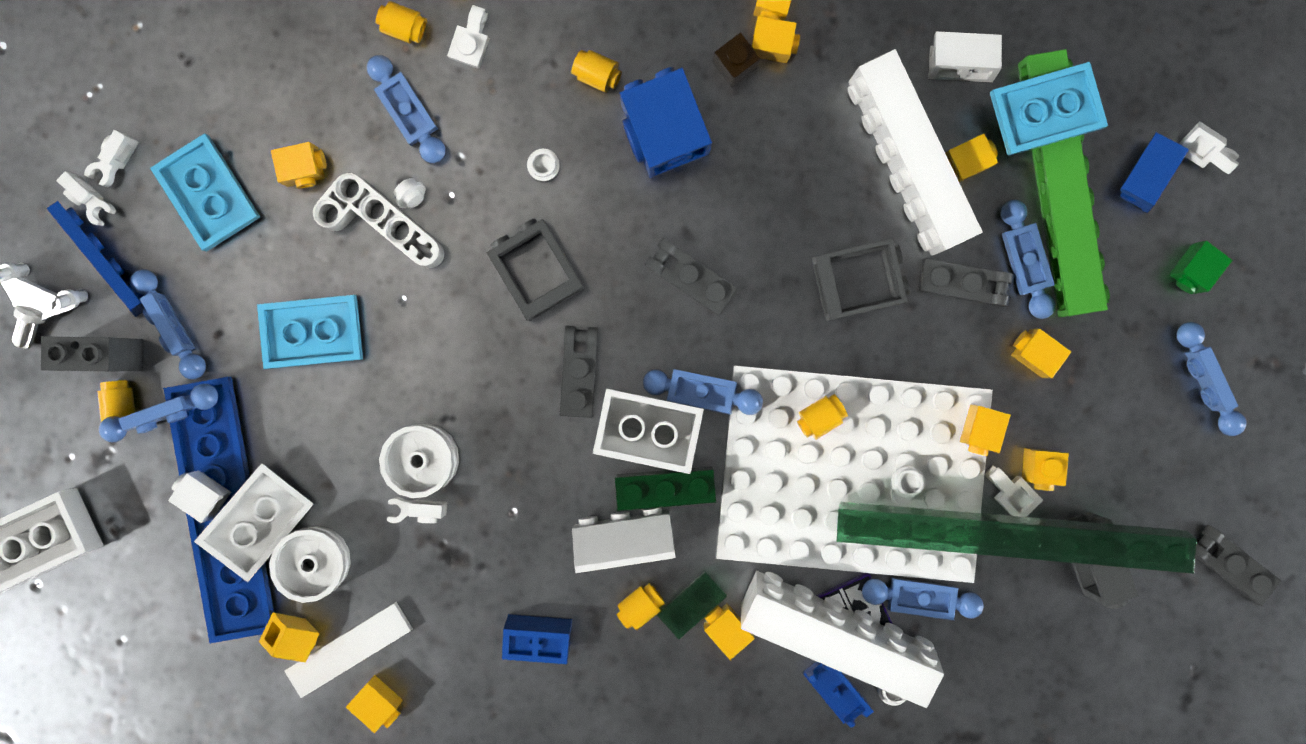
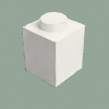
[168,470,231,523]

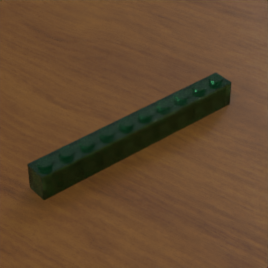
[836,502,1197,574]

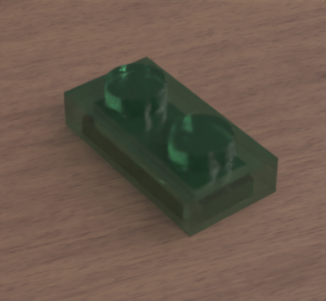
[657,571,727,639]

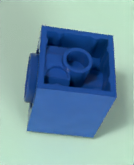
[619,67,712,178]

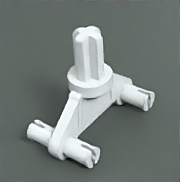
[0,263,88,349]

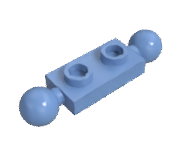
[367,55,445,163]
[1001,200,1056,319]
[130,269,206,379]
[1177,322,1246,436]
[643,369,763,415]
[99,384,218,442]
[862,577,984,620]

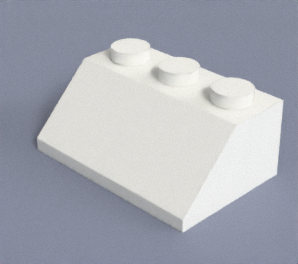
[593,389,704,474]
[572,507,676,573]

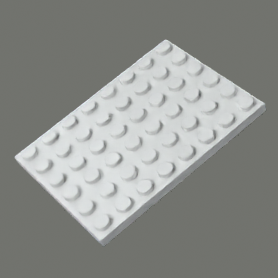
[716,366,993,583]

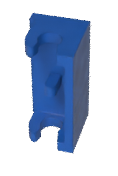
[1120,132,1189,213]
[502,614,572,664]
[802,661,874,728]

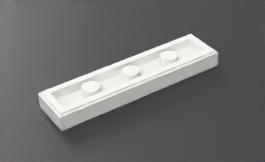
[284,602,413,698]

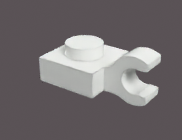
[447,5,490,69]
[1178,121,1239,174]
[84,130,139,188]
[56,171,116,226]
[985,465,1043,523]
[387,497,447,523]

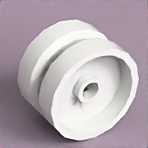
[379,423,459,498]
[269,526,351,603]

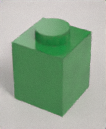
[1169,240,1233,294]

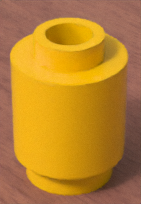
[375,1,427,44]
[571,50,622,93]
[97,380,135,422]
[796,394,848,440]
[616,583,665,630]

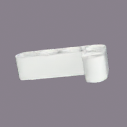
[313,173,445,268]

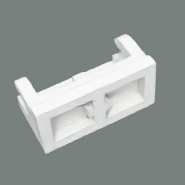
[928,31,1002,83]

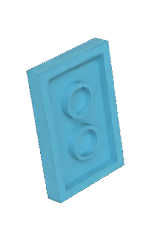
[989,62,1108,156]
[150,133,261,252]
[257,295,363,369]

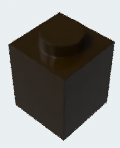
[712,32,760,87]

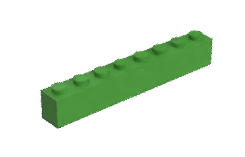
[1018,49,1110,317]

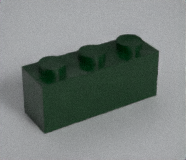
[615,466,716,511]

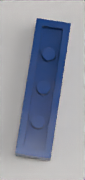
[47,201,145,317]

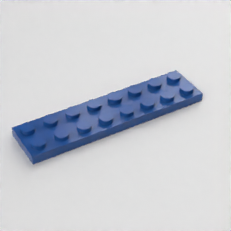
[163,377,274,644]

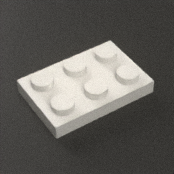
[194,463,314,582]

